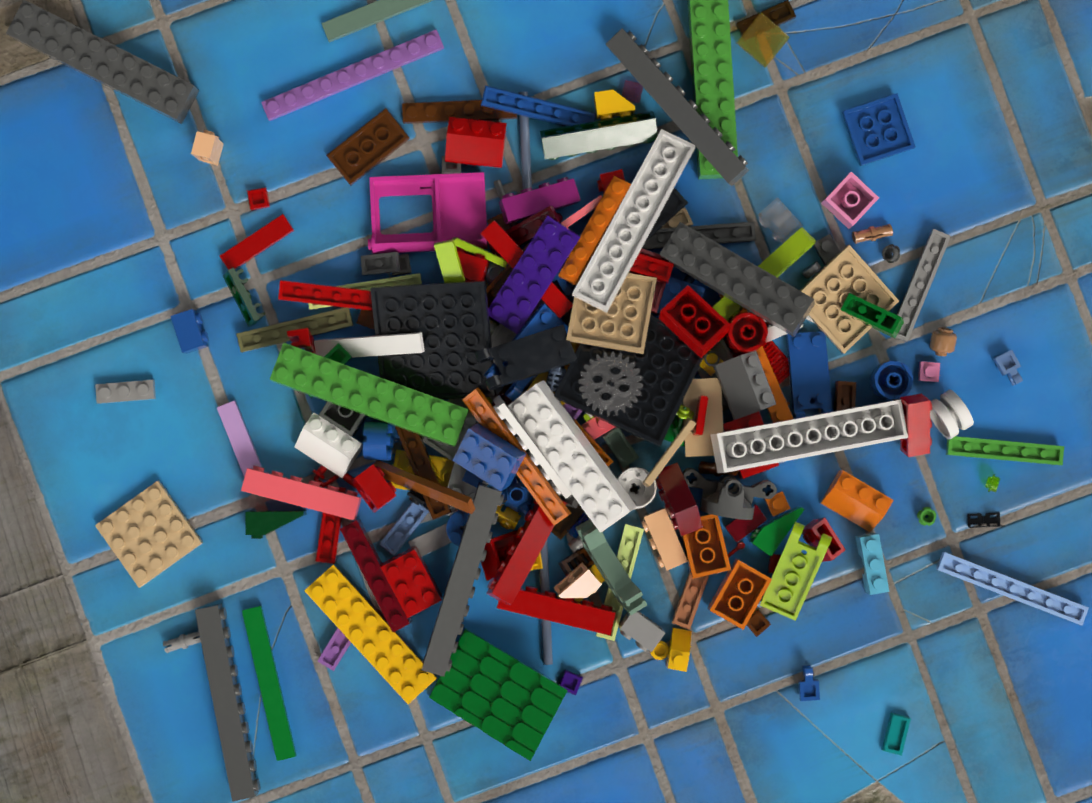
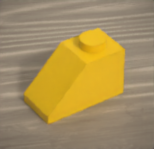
[666,627,692,672]

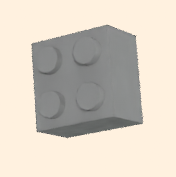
[619,611,665,652]

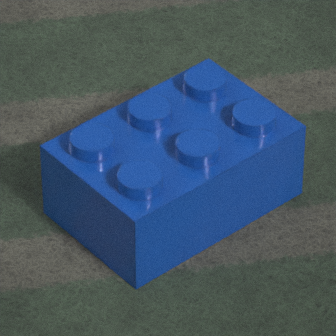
[453,423,526,491]

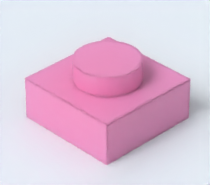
[918,362,940,382]

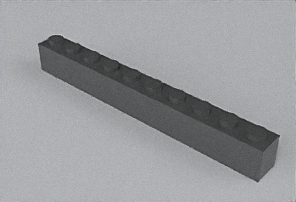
[606,28,749,186]
[422,482,504,677]
[195,603,261,801]

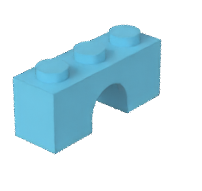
[855,533,890,595]

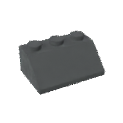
[713,351,776,420]

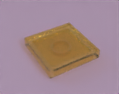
[736,12,790,68]

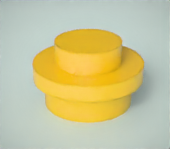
[650,640,669,660]

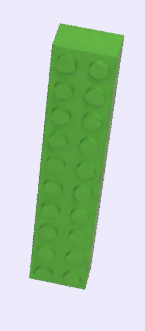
[687,0,738,180]
[270,343,469,447]

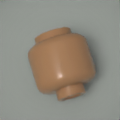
[930,327,957,356]

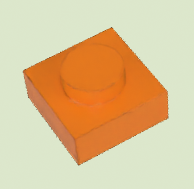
[764,491,791,516]

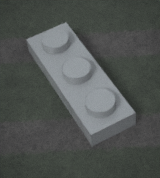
[95,380,156,404]

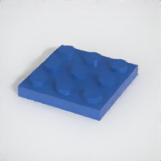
[842,93,916,166]

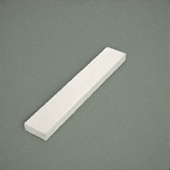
[314,332,425,358]

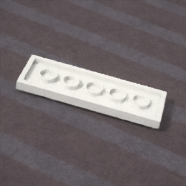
[493,395,572,499]

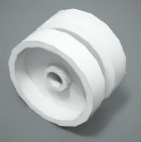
[930,390,974,439]

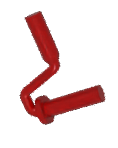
[312,465,355,488]

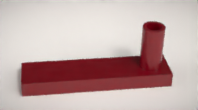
[487,206,563,257]

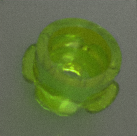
[985,474,1000,492]

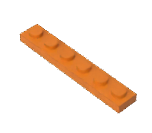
[558,176,631,285]

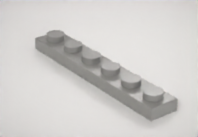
[896,229,951,342]

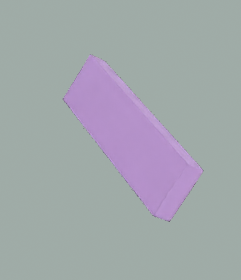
[217,400,262,477]

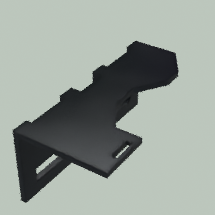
[967,512,1005,528]

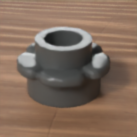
[882,244,900,263]

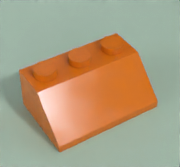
[820,470,894,532]

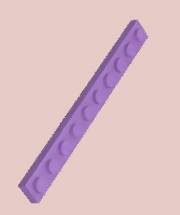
[261,29,444,121]

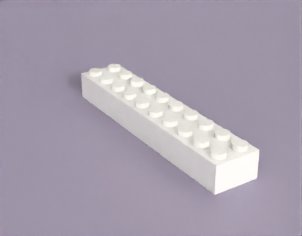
[710,400,908,473]

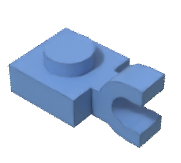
[993,350,1023,386]

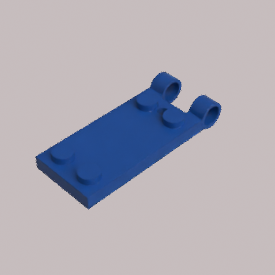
[484,304,569,402]
[786,331,833,419]

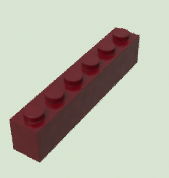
[340,519,412,632]

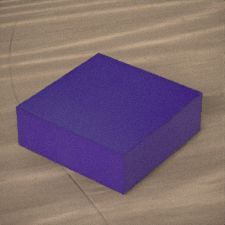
[559,669,583,696]

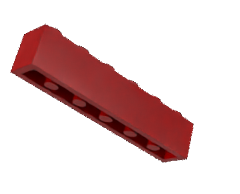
[487,500,567,605]
[497,586,616,636]

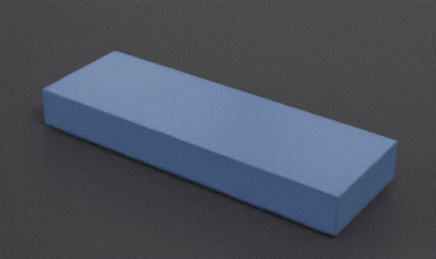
[379,502,429,556]

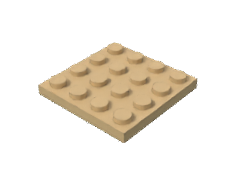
[799,245,899,354]
[566,273,657,354]
[95,481,203,588]

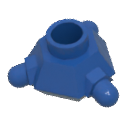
[501,477,533,516]

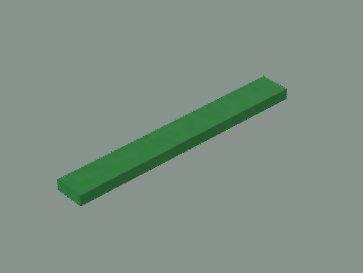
[242,605,297,761]

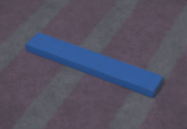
[481,85,596,127]

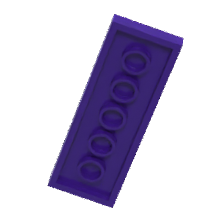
[488,215,581,334]

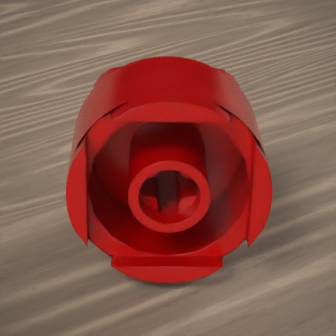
[726,313,768,354]

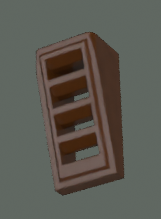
[558,547,594,576]

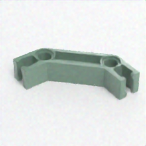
[575,519,647,615]

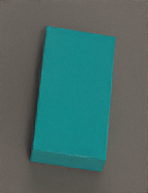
[882,712,911,756]

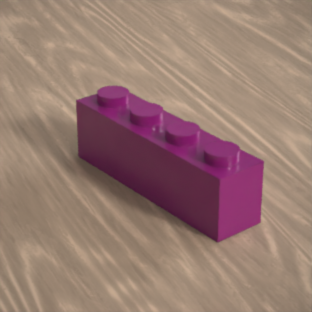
[499,177,581,224]

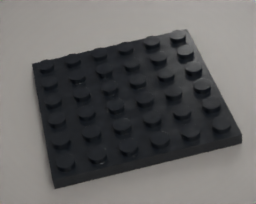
[370,280,496,399]
[554,315,705,447]

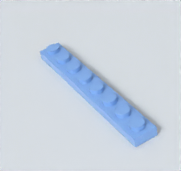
[936,552,1089,626]

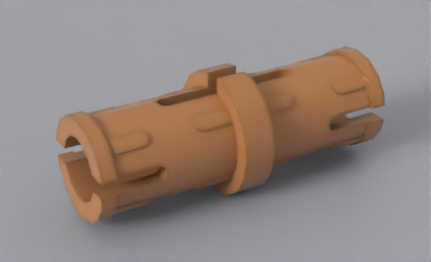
[852,224,893,244]

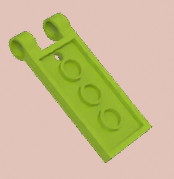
[760,522,832,621]

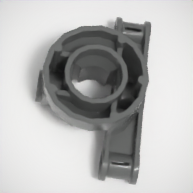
[682,468,777,520]

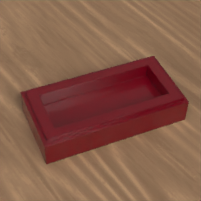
[725,504,767,542]

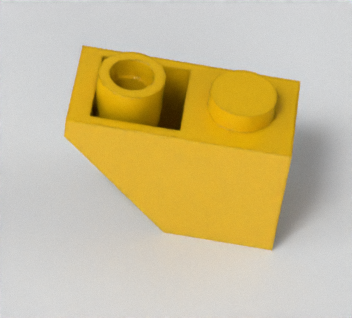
[594,90,635,120]

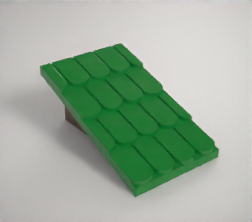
[429,628,568,761]

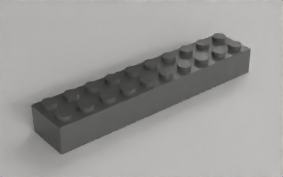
[6,0,199,124]

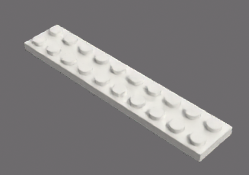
[572,129,696,313]

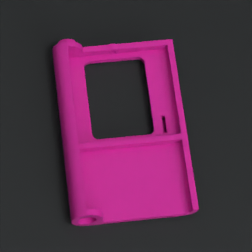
[368,172,488,254]

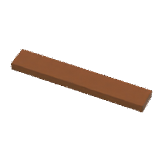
[374,460,475,514]

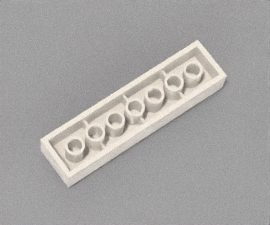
[508,380,636,533]

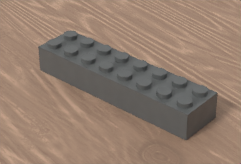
[659,222,815,337]

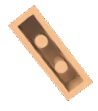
[641,507,688,571]

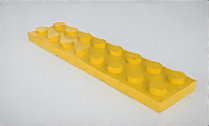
[304,564,437,704]

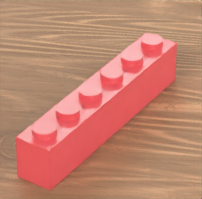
[241,465,362,520]

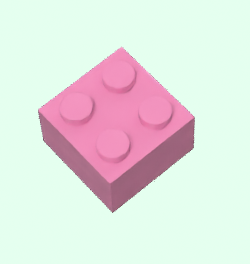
[821,172,879,229]

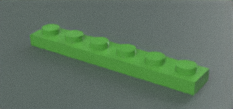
[946,436,1064,465]

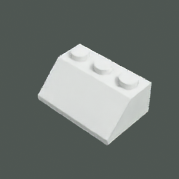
[294,412,363,479]

